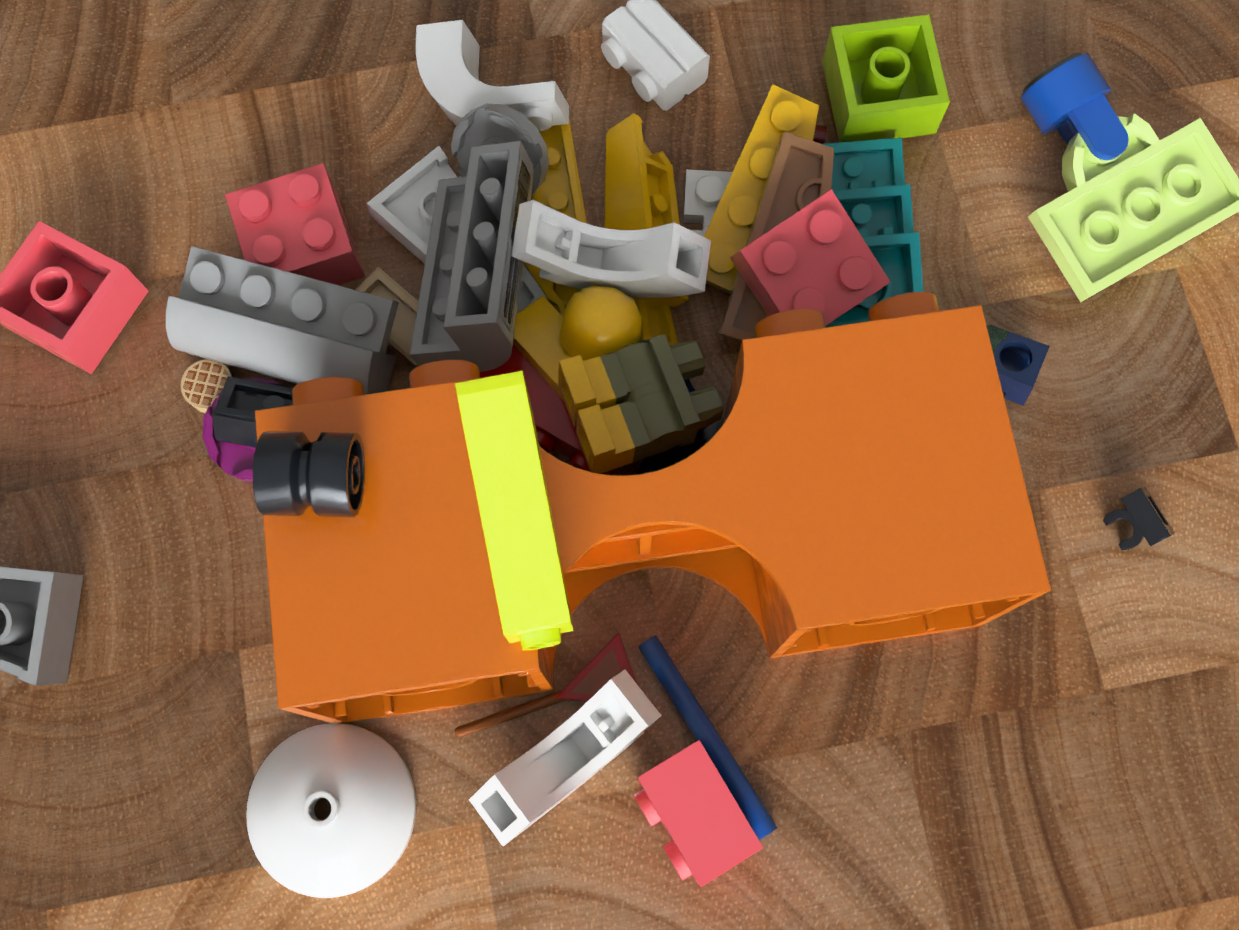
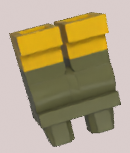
[558,334,724,474]

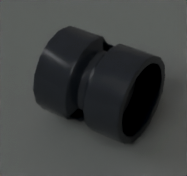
[253,431,365,517]

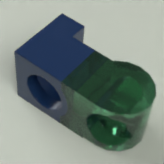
[986,325,1050,406]

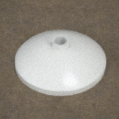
[246,723,417,898]

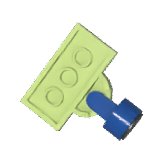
[1020,52,1239,303]

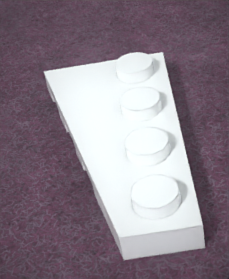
[367,146,548,313]

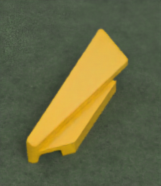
[604,113,689,345]

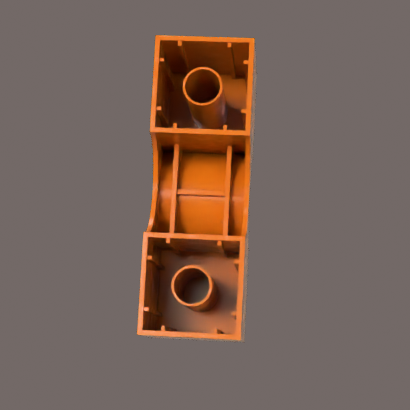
[255,292,1051,724]

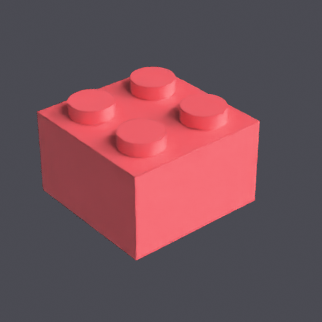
[225,163,365,285]
[730,189,891,326]
[0,221,148,375]
[633,740,764,887]

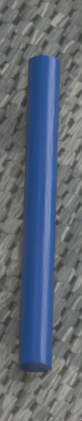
[638,635,778,840]

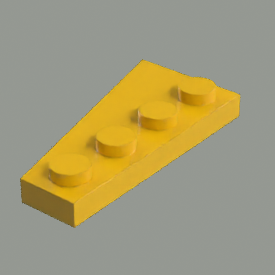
[704,84,819,294]

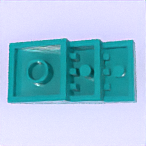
[823,138,923,328]

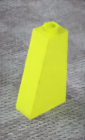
[455,371,574,650]

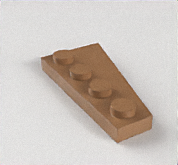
[717,132,834,342]

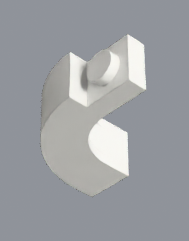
[416,20,569,131]
[511,200,711,298]
[469,670,662,846]

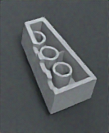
[0,567,83,686]

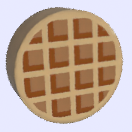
[181,359,235,413]

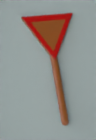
[455,632,637,737]

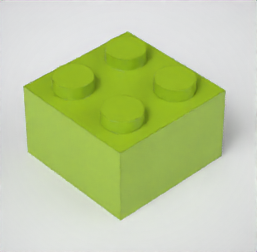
[822,14,950,142]

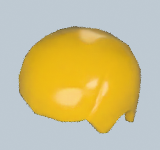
[559,285,643,360]

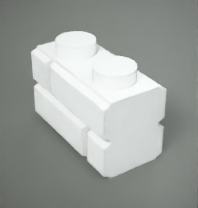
[601,0,710,111]

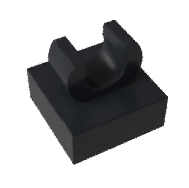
[1103,487,1175,550]

